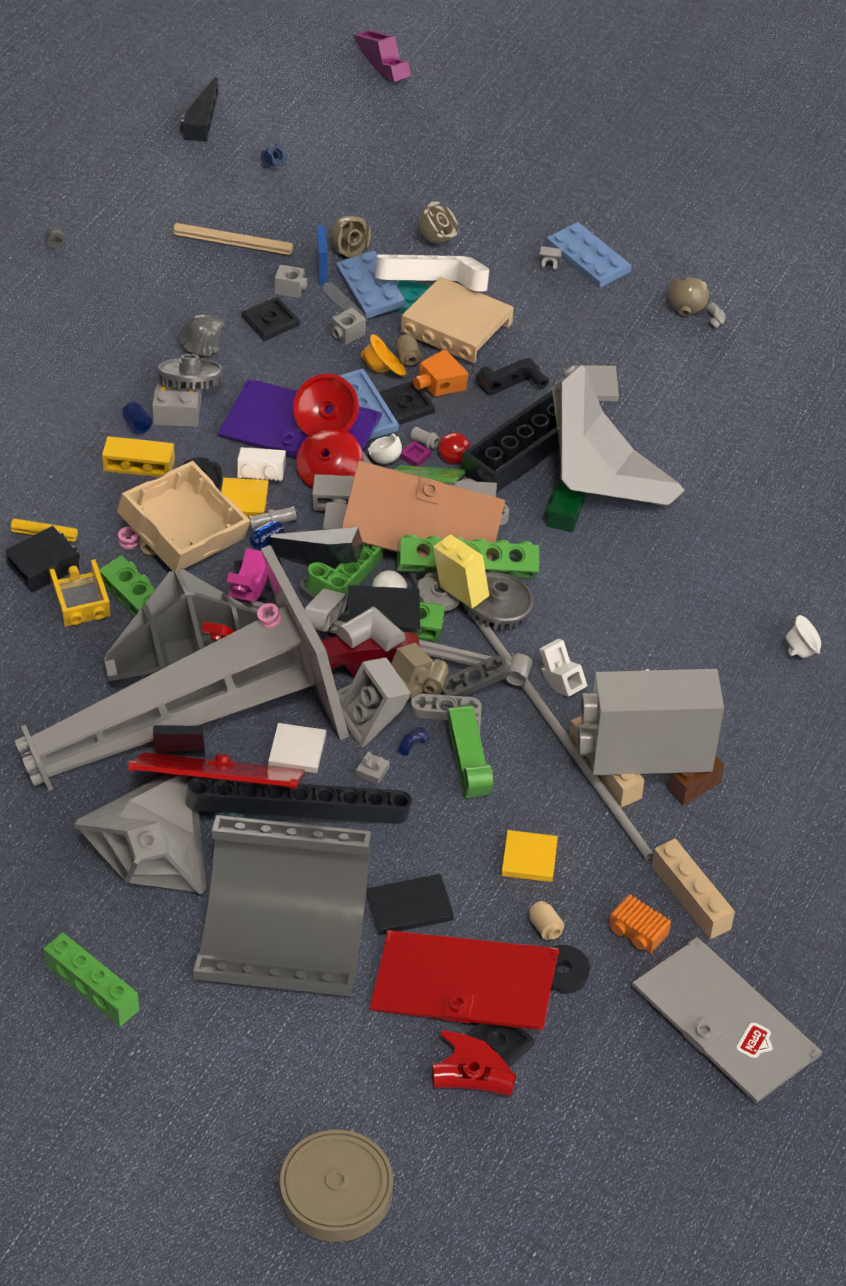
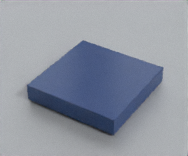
[317,225,327,285]

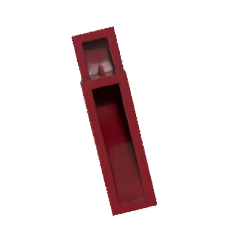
[321,632,421,678]

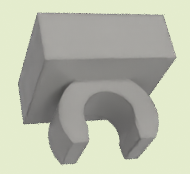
[540,246,562,271]
[356,752,390,785]

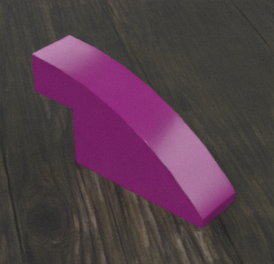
[353,30,411,82]

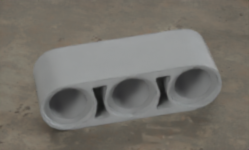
[305,588,348,632]

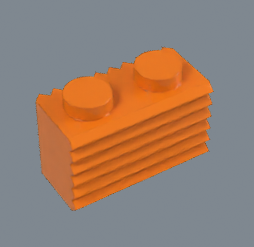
[609,894,671,953]

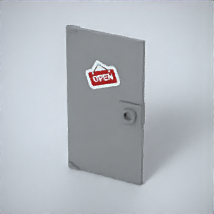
[632,937,823,1103]

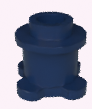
[261,143,287,168]

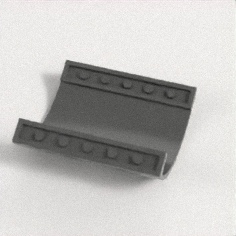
[193,815,371,996]

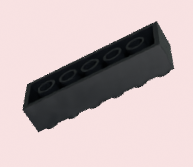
[461,390,560,493]

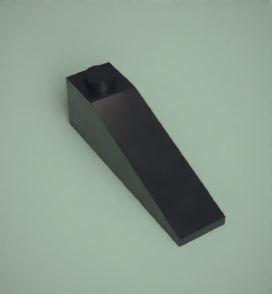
[180,77,219,142]
[270,527,364,564]

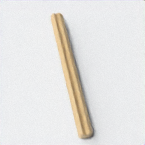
[173,223,293,255]

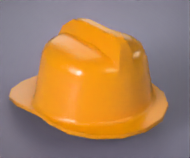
[361,334,406,376]

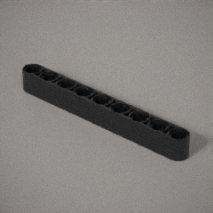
[185,777,412,824]

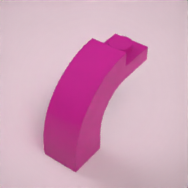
[227,548,268,602]

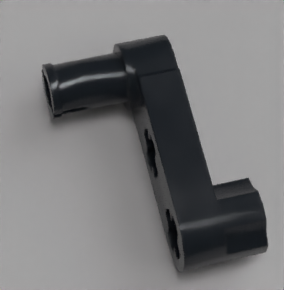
[475,358,549,395]

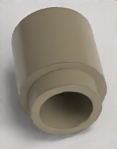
[396,334,421,366]
[422,659,449,695]

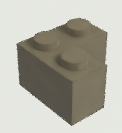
[391,643,433,700]

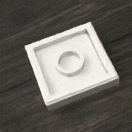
[268,723,326,773]

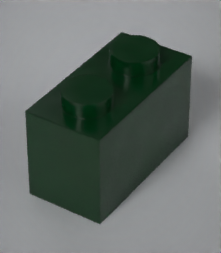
[544,480,586,533]

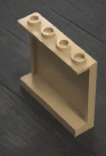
[401,277,514,363]

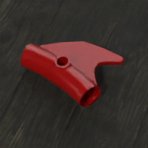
[432,1030,516,1097]

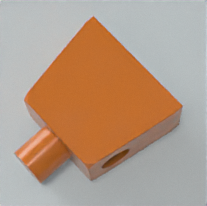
[413,349,469,396]

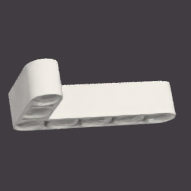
[375,255,489,291]

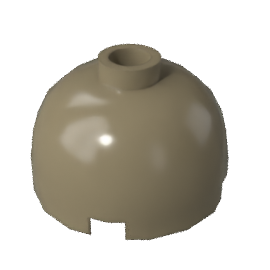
[417,202,458,244]
[329,215,371,258]
[667,277,710,316]

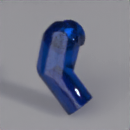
[397,727,430,756]

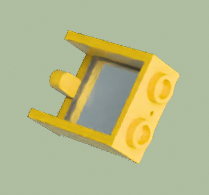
[50,559,111,627]

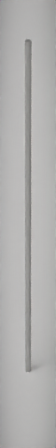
[362,452,654,860]

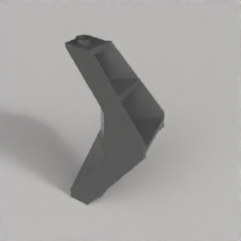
[102,569,267,682]

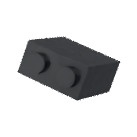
[5,526,80,593]

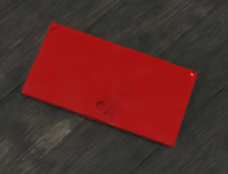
[128,752,305,789]
[370,930,559,1030]

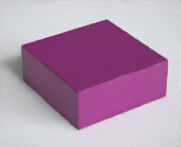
[400,441,431,466]

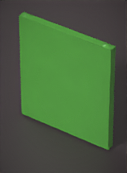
[393,465,465,483]

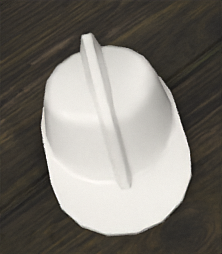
[786,615,821,659]

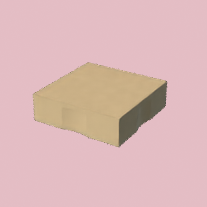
[117,461,250,571]

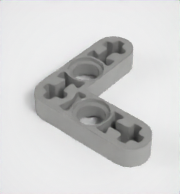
[411,694,482,735]

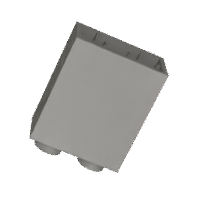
[577,669,724,775]

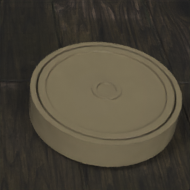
[280,1130,393,1242]

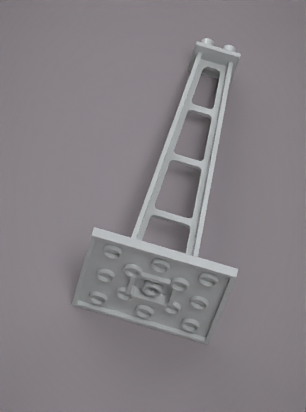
[14,545,349,791]

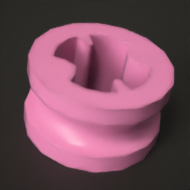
[118,527,139,549]
[257,603,282,629]

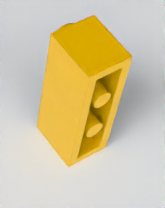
[102,436,175,477]

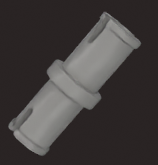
[249,506,297,531]

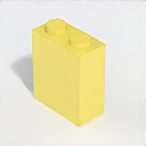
[433,534,489,609]

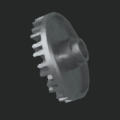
[157,354,223,390]
[463,572,533,631]

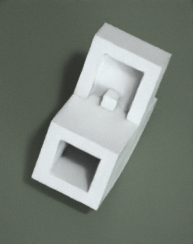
[539,639,587,697]

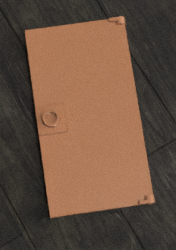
[342,461,505,560]

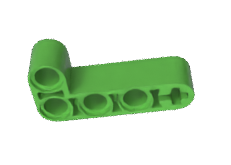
[306,543,384,595]
[447,705,493,799]

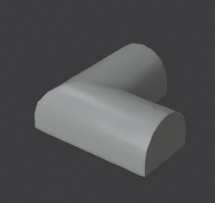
[336,606,405,652]

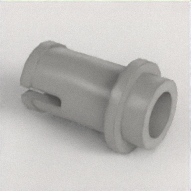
[410,426,440,449]

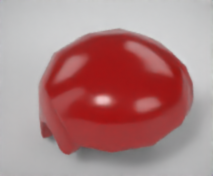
[437,433,471,465]

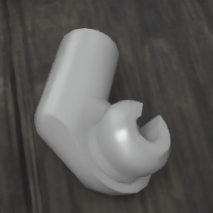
[707,302,726,328]

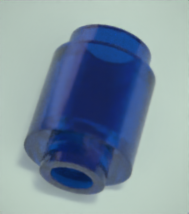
[122,402,153,434]
[249,520,285,550]

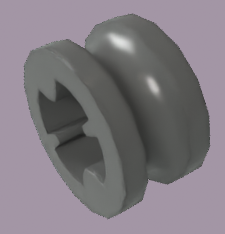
[45,227,65,248]

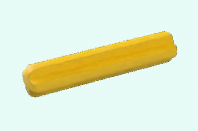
[10,519,78,542]

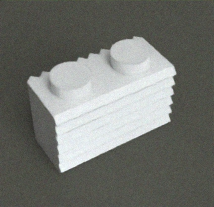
[238,447,286,481]

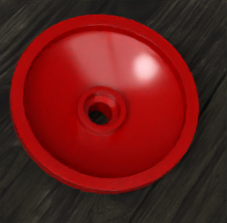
[293,373,359,435]
[296,428,363,489]

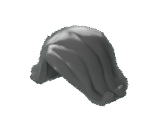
[178,313,224,357]

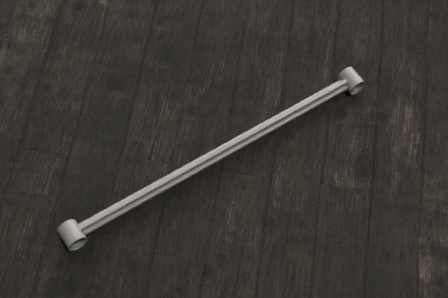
[234,598,533,686]

